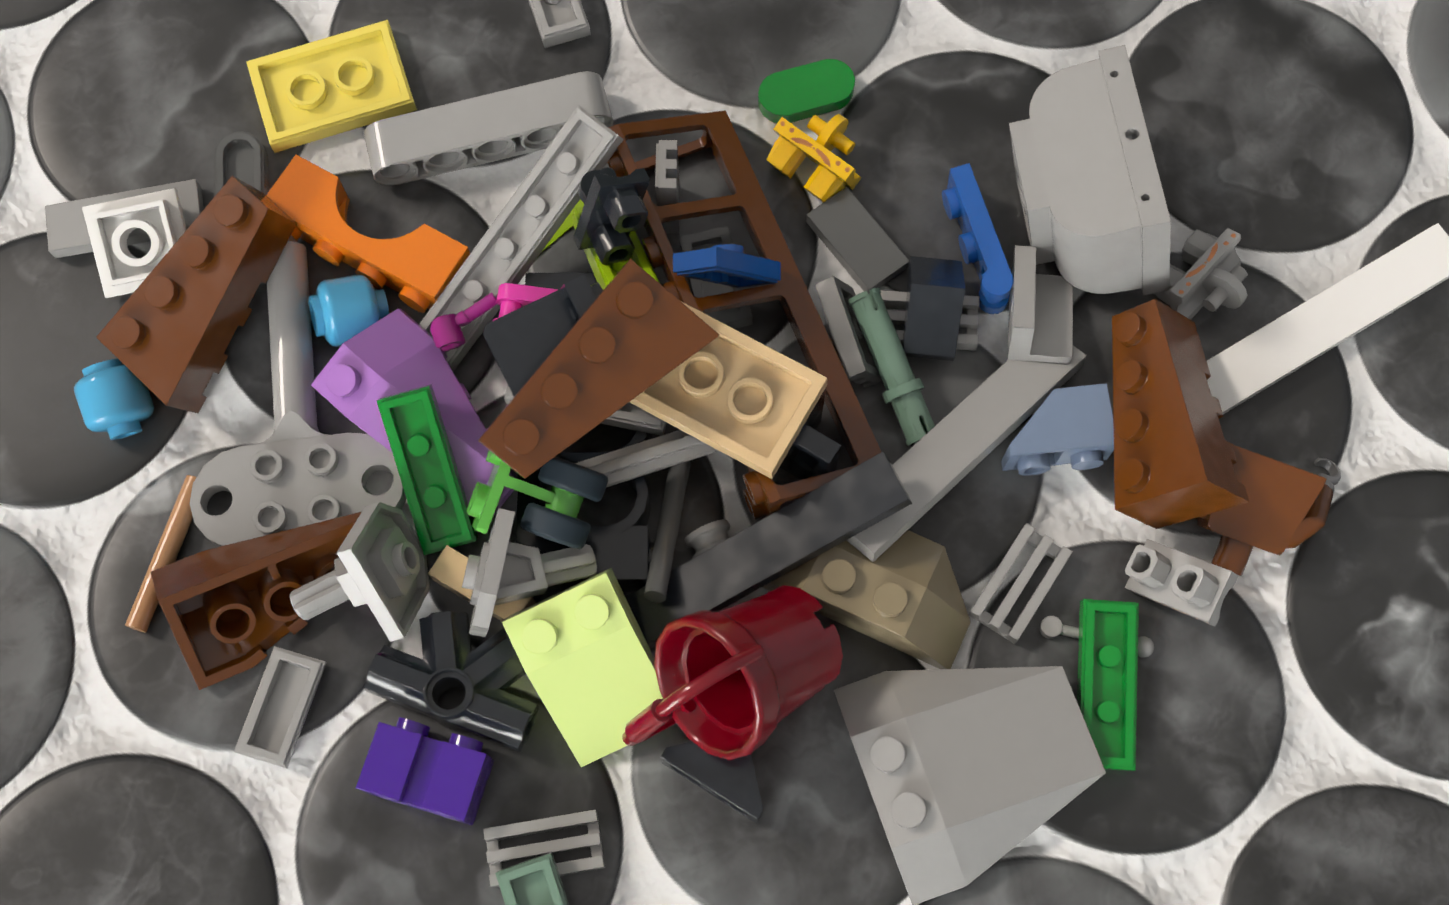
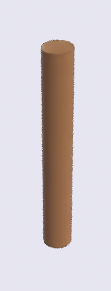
[125,475,196,633]

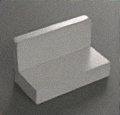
[1007,245,1073,364]

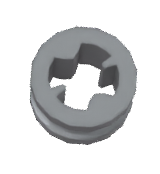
[684,519,730,559]

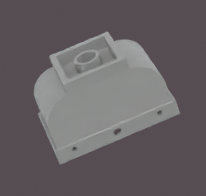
[1009,45,1171,295]

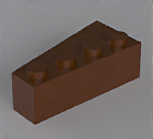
[96,175,297,414]
[1112,299,1250,529]

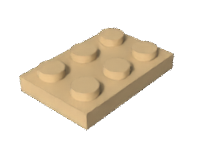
[630,301,827,479]

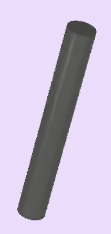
[644,461,691,603]

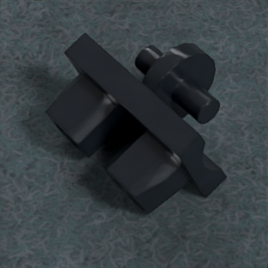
[573,167,650,265]

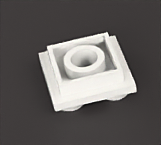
[82,188,187,298]

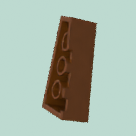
[477,259,720,478]

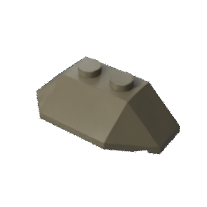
[762,530,971,669]

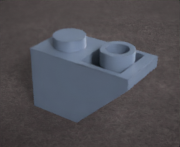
[1001,383,1114,476]

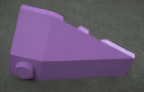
[311,309,518,516]

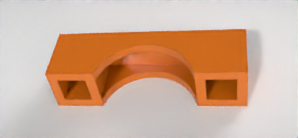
[266,154,470,313]

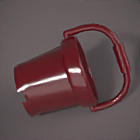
[622,585,843,760]

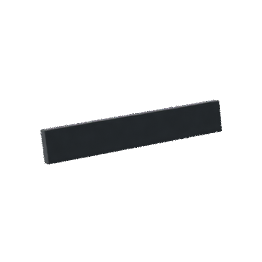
[625,452,912,649]

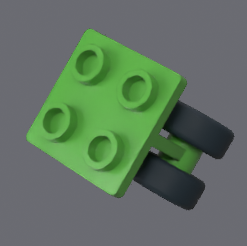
[466,451,608,549]

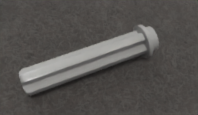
[576,430,719,487]

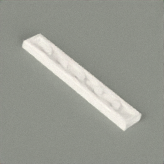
[1207,223,1449,414]

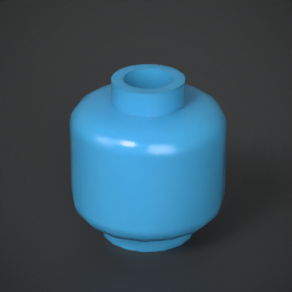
[308,275,389,347]
[74,359,154,440]

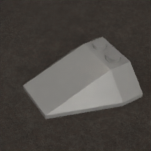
[834,666,1106,905]

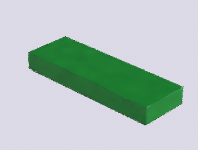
[376,384,478,555]
[1077,599,1139,771]

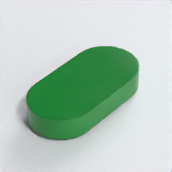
[758,59,855,123]

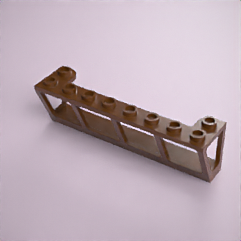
[607,110,881,520]

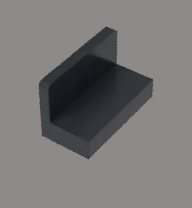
[780,388,841,480]

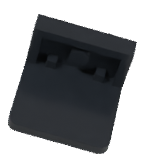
[483,274,603,397]

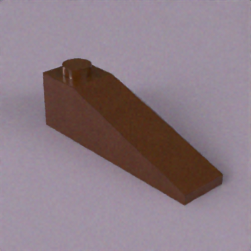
[151,512,361,690]

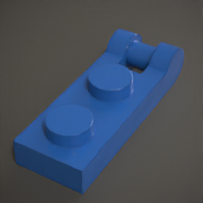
[942,163,1013,314]

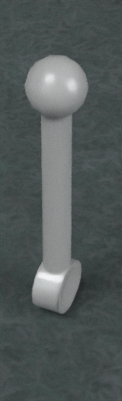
[1039,616,1154,657]

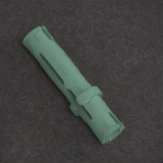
[848,288,935,446]

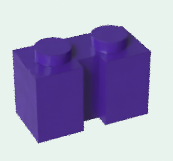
[356,717,494,825]

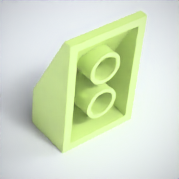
[502,568,663,767]

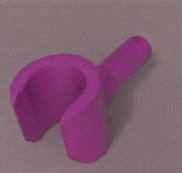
[430,292,497,351]

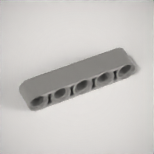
[364,71,613,186]

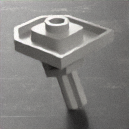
[290,502,430,642]
[462,508,597,637]

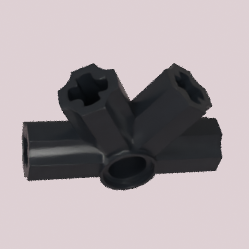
[364,611,539,752]

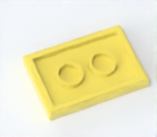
[246,20,417,153]

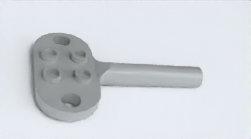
[189,241,406,547]

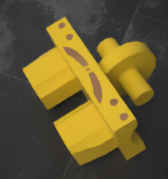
[766,114,861,203]

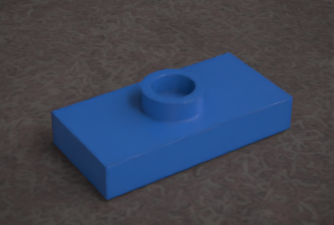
[673,244,781,288]

